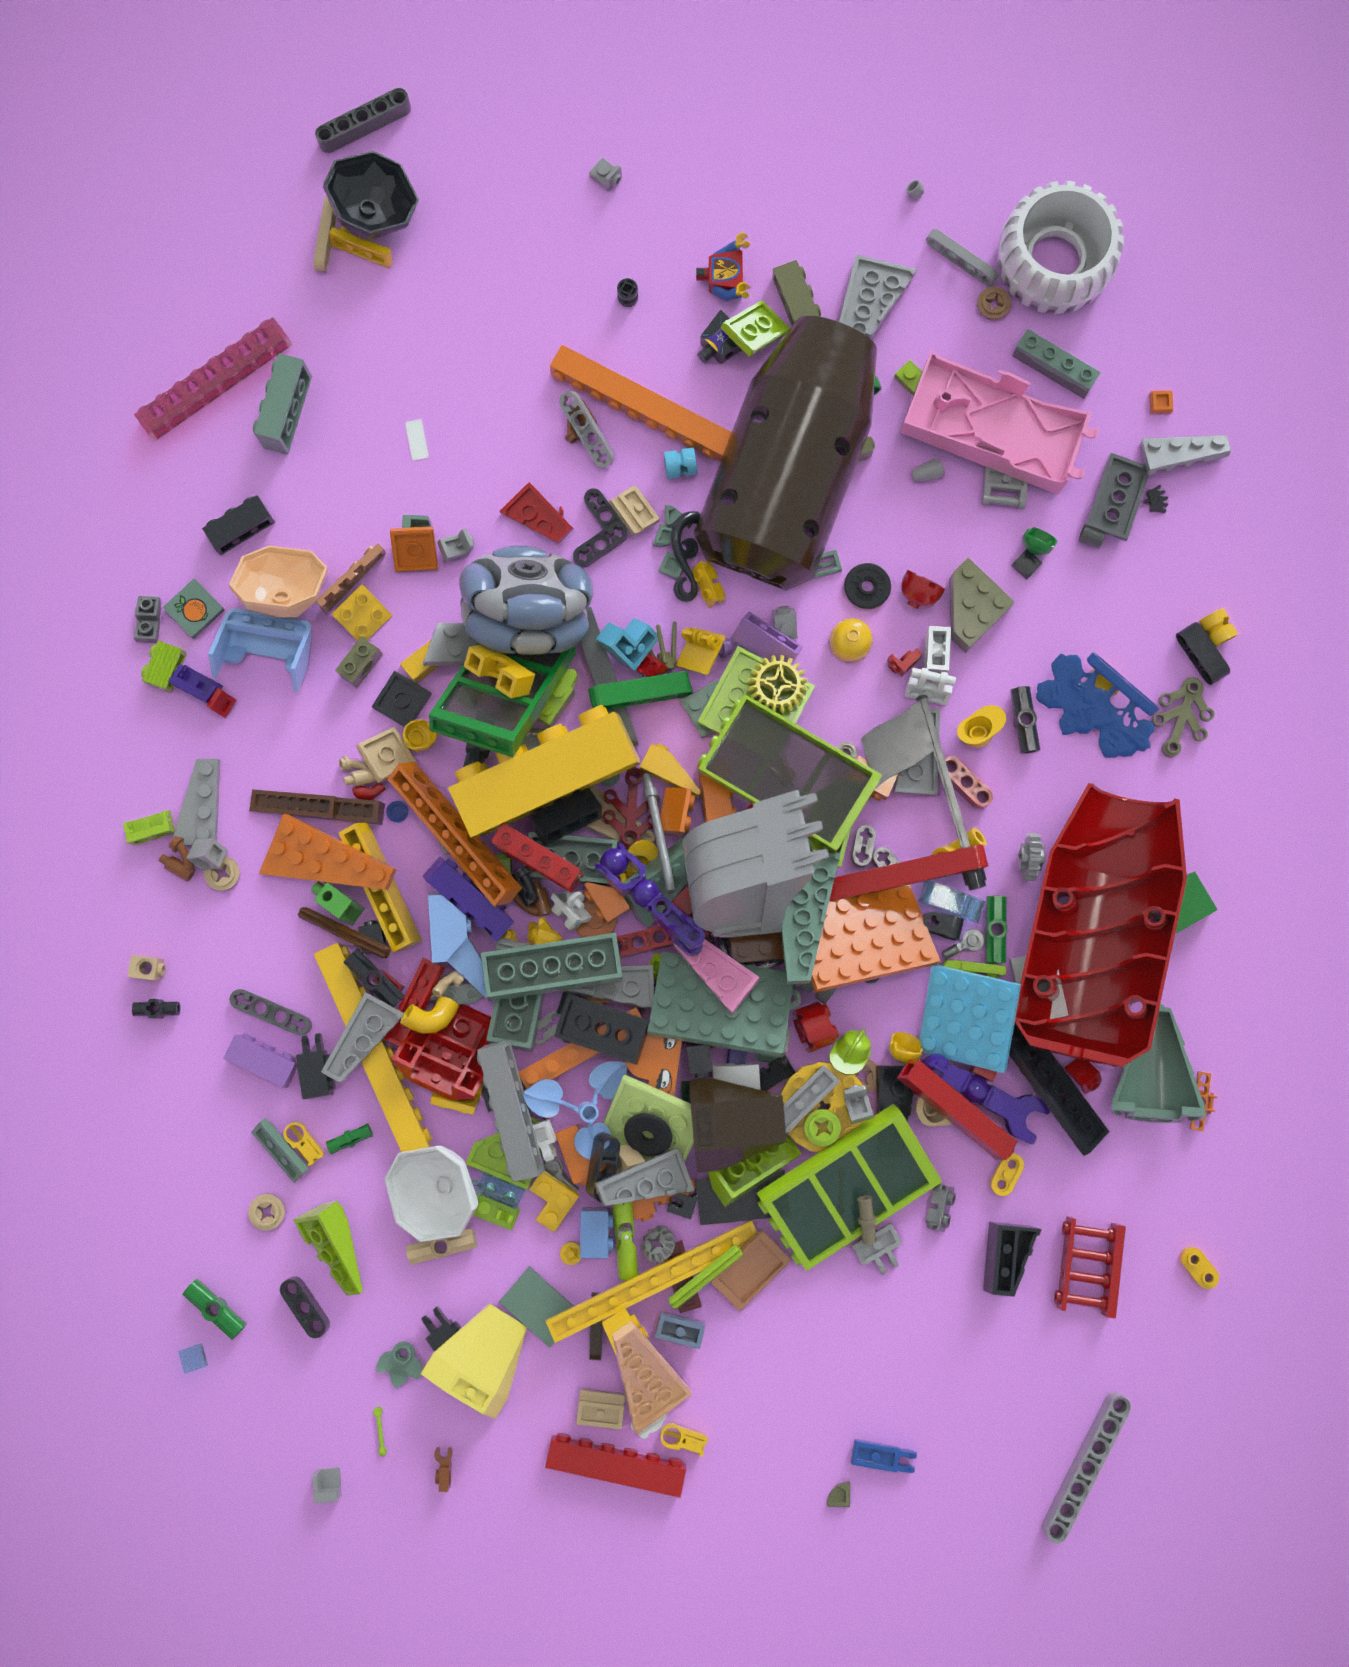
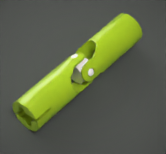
[612,1201,638,1280]

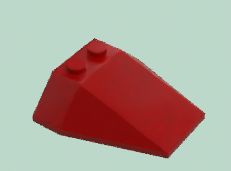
[391,1004,491,1100]

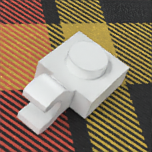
[533,1119,558,1162]

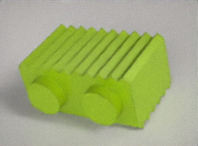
[141,640,187,693]

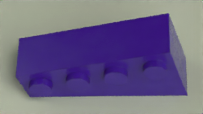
[423,856,514,942]

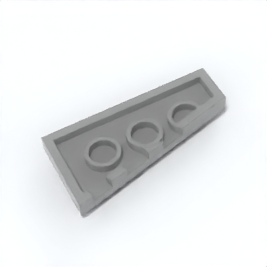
[173,759,220,846]

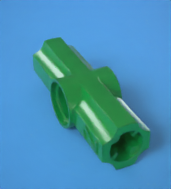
[984,896,1008,963]
[182,1279,247,1340]

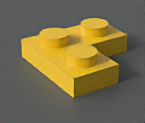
[529,1170,580,1232]

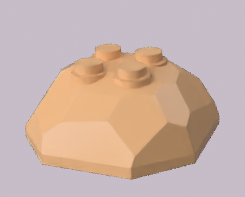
[229,546,328,618]

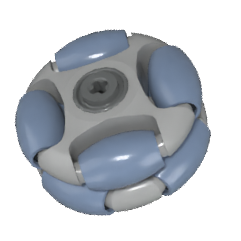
[459,546,593,655]

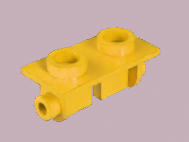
[692,561,726,608]

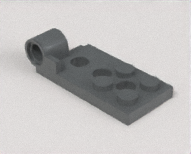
[1078,453,1149,549]

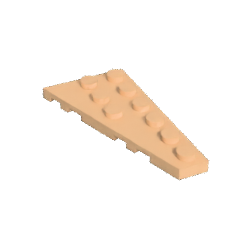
[612,1321,692,1435]

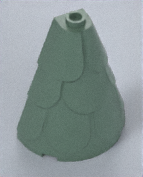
[1111,1004,1206,1123]

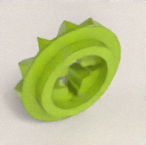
[804,1109,841,1146]

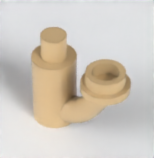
[339,755,377,787]

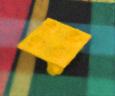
[331,584,392,641]
[675,627,726,675]

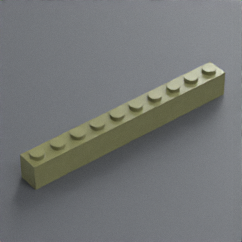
[772,260,875,462]

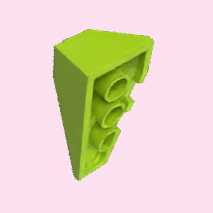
[708,1136,802,1207]

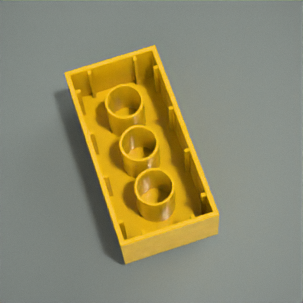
[448,705,641,838]

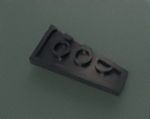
[876,1066,915,1157]

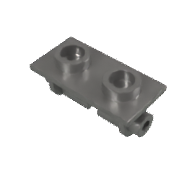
[925,1184,956,1232]

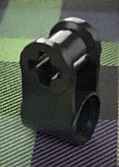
[922,912,964,941]

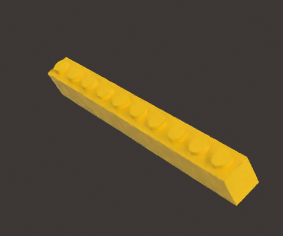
[314,942,433,1152]

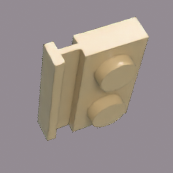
[609,485,660,537]
[576,1389,626,1430]

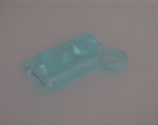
[472,1172,525,1210]

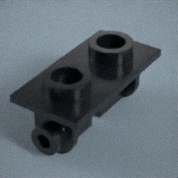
[759,1055,795,1091]

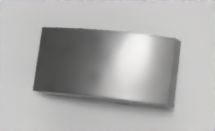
[134,596,161,643]

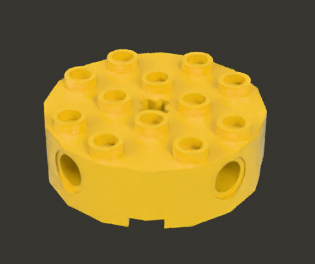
[780,1062,867,1152]

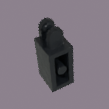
[296,1033,336,1100]
[422,1306,462,1352]

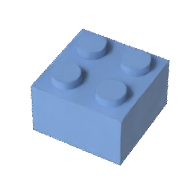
[580,1207,614,1258]

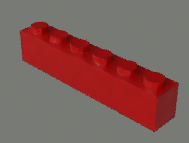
[545,1433,686,1498]

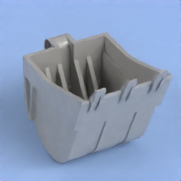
[682,790,828,937]

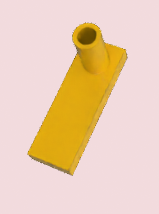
[329,226,392,268]

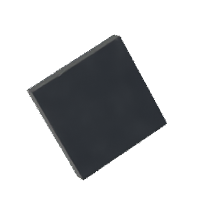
[371,670,432,727]

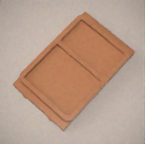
[711,1230,792,1311]

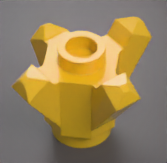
[526,917,562,945]

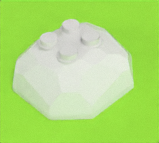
[385,1146,478,1242]

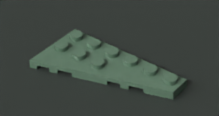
[781,852,841,985]

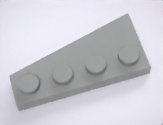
[1140,435,1231,475]
[892,708,940,796]
[564,965,654,1010]
[321,992,404,1083]
[594,1148,695,1206]

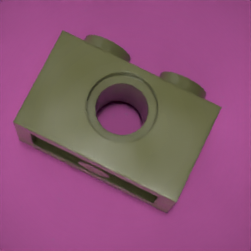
[335,636,383,688]

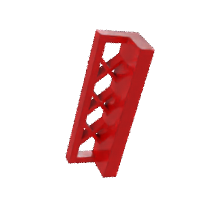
[384,958,445,1046]

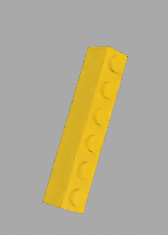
[338,823,422,952]

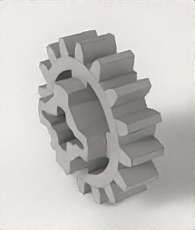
[1018,833,1045,881]

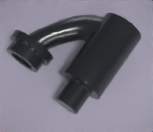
[512,866,539,908]

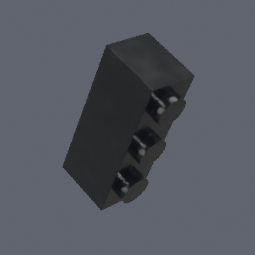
[202,495,275,556]
[531,787,602,846]

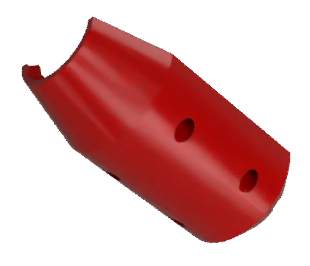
[1015,783,1187,1067]

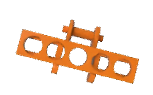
[1189,1071,1218,1131]

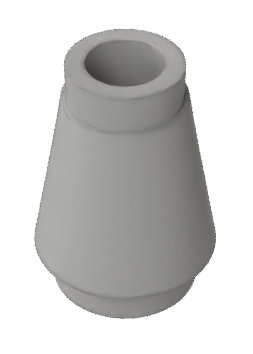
[912,459,944,482]

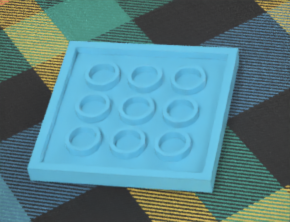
[919,965,1021,1073]

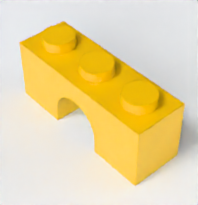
[464,645,535,699]

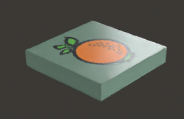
[163,578,225,639]

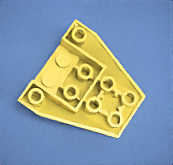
[420,1303,527,1419]

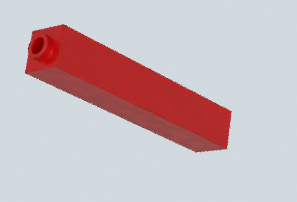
[897,1060,1017,1160]

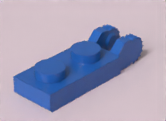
[851,1439,917,1473]

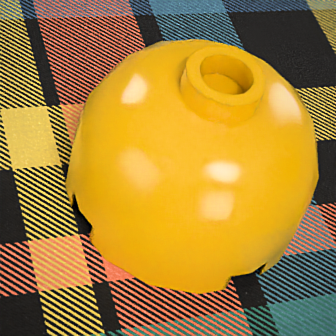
[829,618,873,662]

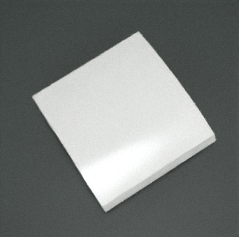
[712,1063,760,1090]

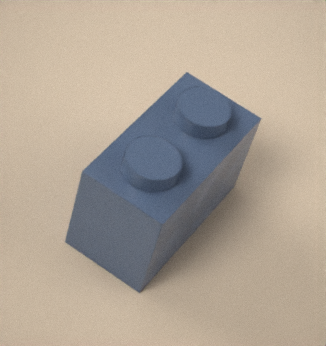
[655,1311,705,1349]

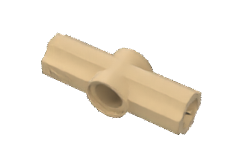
[406,1228,477,1265]

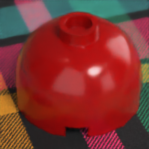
[901,570,945,609]

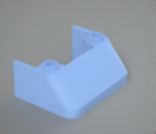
[208,608,312,692]

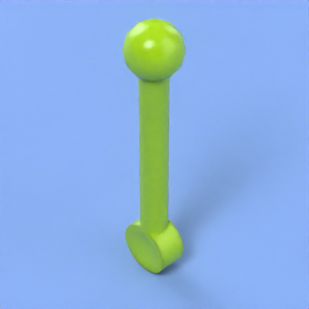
[373,1407,387,1456]

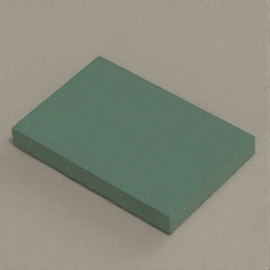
[499,1266,574,1348]

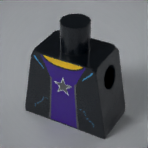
[697,310,742,364]

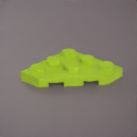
[465,1117,554,1190]

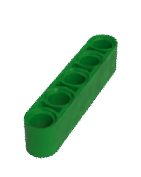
[588,671,693,710]

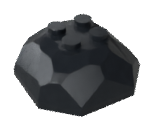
[323,151,419,240]

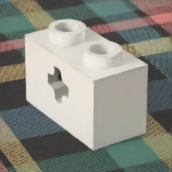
[924,626,951,674]

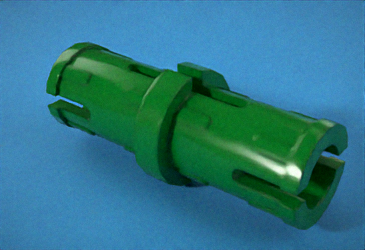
[326,1123,373,1155]

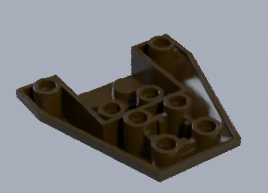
[689,1078,787,1172]

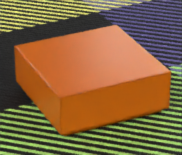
[1149,390,1174,414]

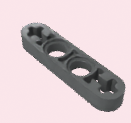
[229,989,312,1035]

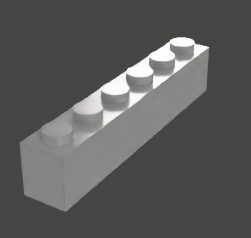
[477,1040,545,1182]

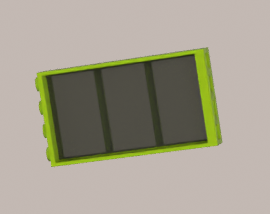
[697,694,882,853]

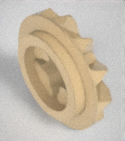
[204,856,240,891]
[248,1194,286,1231]

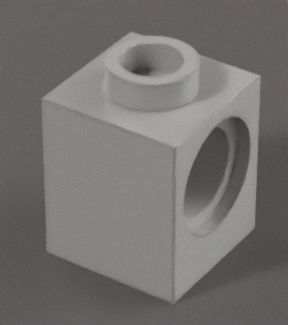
[186,838,227,870]

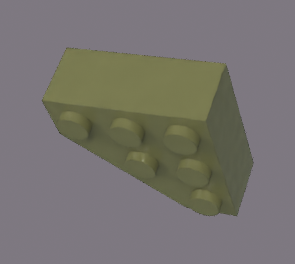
[949,557,1015,653]

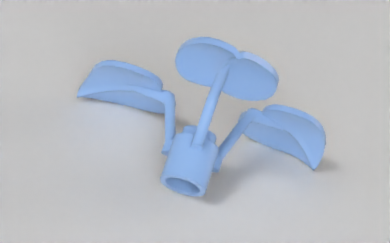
[523,1061,627,1160]

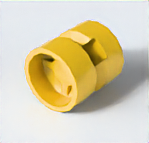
[1198,608,1239,647]

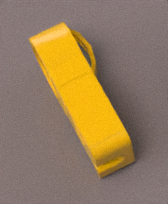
[283,1121,324,1166]
[660,1422,708,1457]

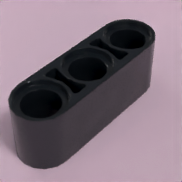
[1176,622,1230,685]
[586,1132,620,1202]
[280,1276,330,1338]

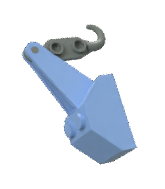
[424,891,487,1011]

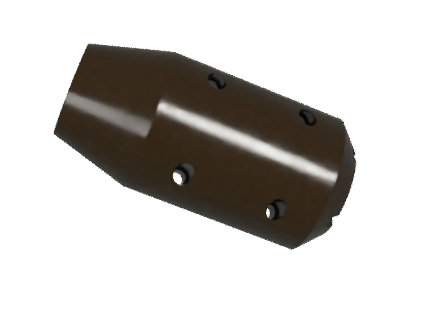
[694,316,877,591]

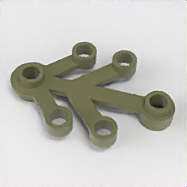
[1151,677,1215,758]

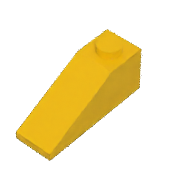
[640,743,701,799]

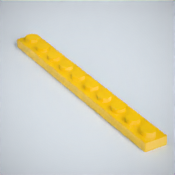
[545,1220,757,1343]

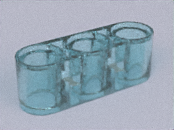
[918,880,985,923]

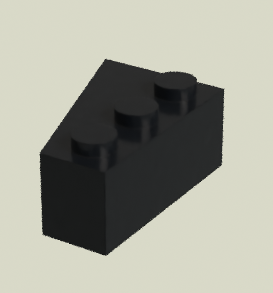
[983,1222,1042,1297]

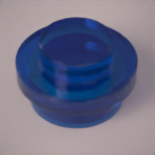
[386,801,409,823]

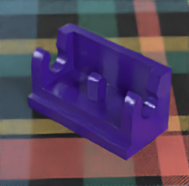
[168,664,223,704]

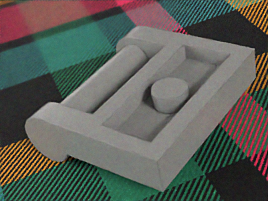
[981,467,1028,509]

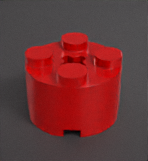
[792,1001,839,1053]

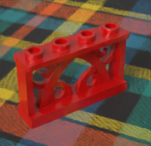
[492,823,584,893]

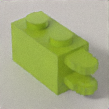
[536,668,578,728]

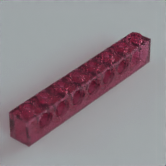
[133,317,292,442]

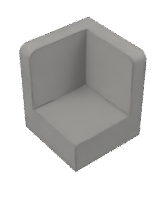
[312,1467,342,1503]

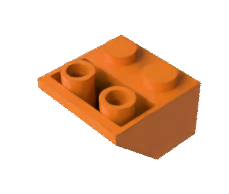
[660,787,695,838]

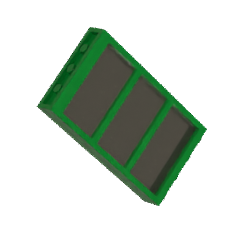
[429,643,576,757]

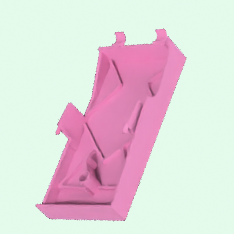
[899,350,1099,495]

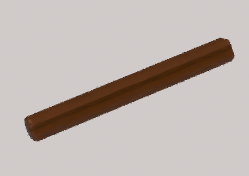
[298,907,391,958]

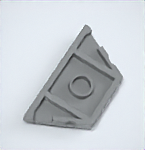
[423,623,477,666]

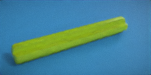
[668,1245,743,1309]

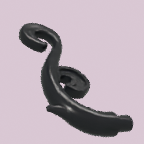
[668,511,700,602]

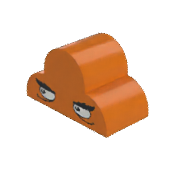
[625,1035,682,1096]

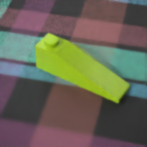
[293,1200,363,1296]

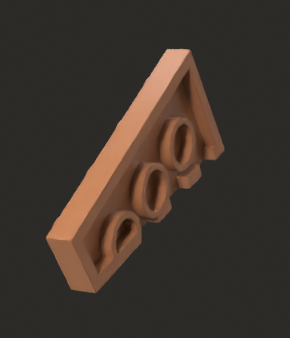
[315,543,386,614]

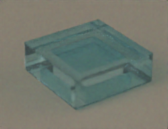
[178,1343,208,1374]

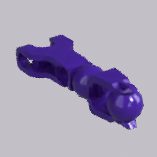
[594,843,705,956]
[922,1053,1051,1145]

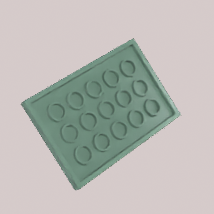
[647,951,793,1057]

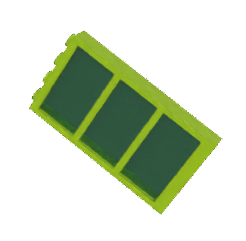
[757,1104,942,1271]

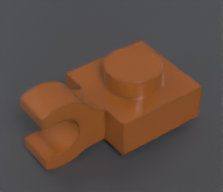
[434,1447,453,1492]

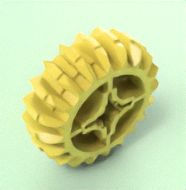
[748,655,807,714]

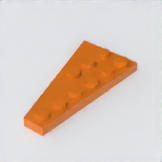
[259,814,397,890]

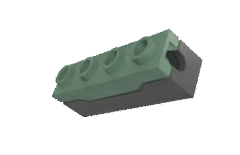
[1012,329,1101,399]

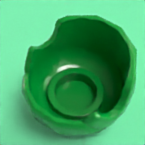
[1022,527,1058,556]

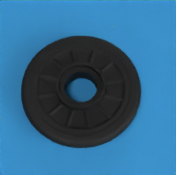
[844,563,891,609]
[624,1113,672,1156]

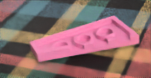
[674,938,759,1015]

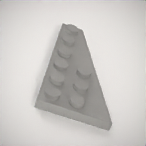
[839,254,917,339]

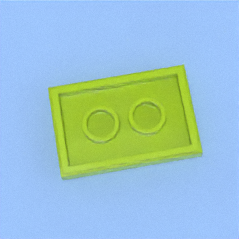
[720,300,790,357]

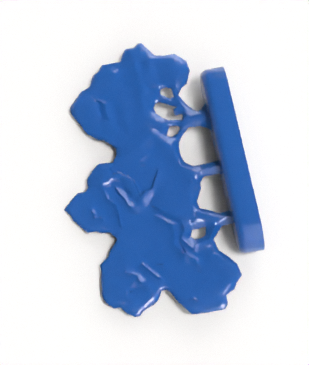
[1036,652,1159,758]

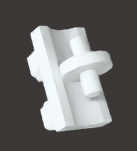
[551,891,592,930]

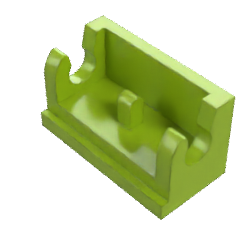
[123,810,175,846]

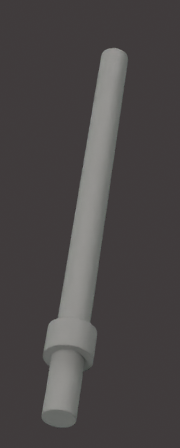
[643,773,676,894]

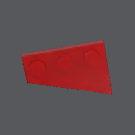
[499,482,574,544]

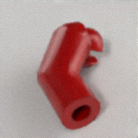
[352,783,386,800]

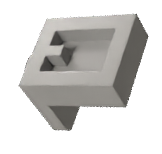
[589,157,622,191]

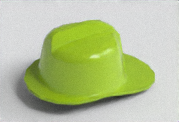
[829,1029,871,1075]

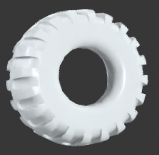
[998,181,1124,314]

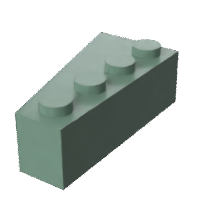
[623,836,688,928]

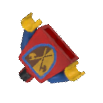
[696,232,751,302]

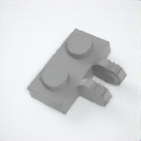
[851,1223,902,1275]

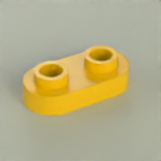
[990,1153,1024,1196]
[1180,1247,1219,1289]

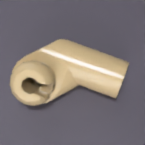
[432,971,464,998]

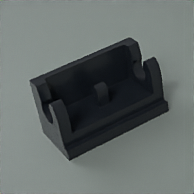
[667,1192,698,1220]

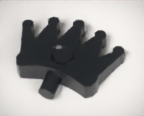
[1144,485,1168,513]

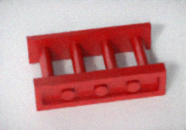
[1054,1216,1126,1319]

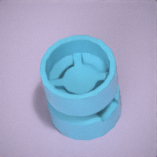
[664,447,698,480]

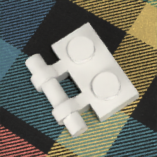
[904,668,956,706]

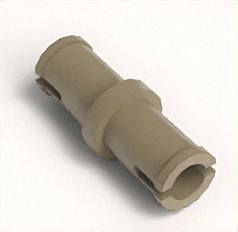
[857,1196,877,1245]

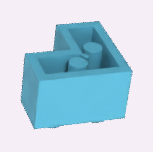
[596,618,658,671]

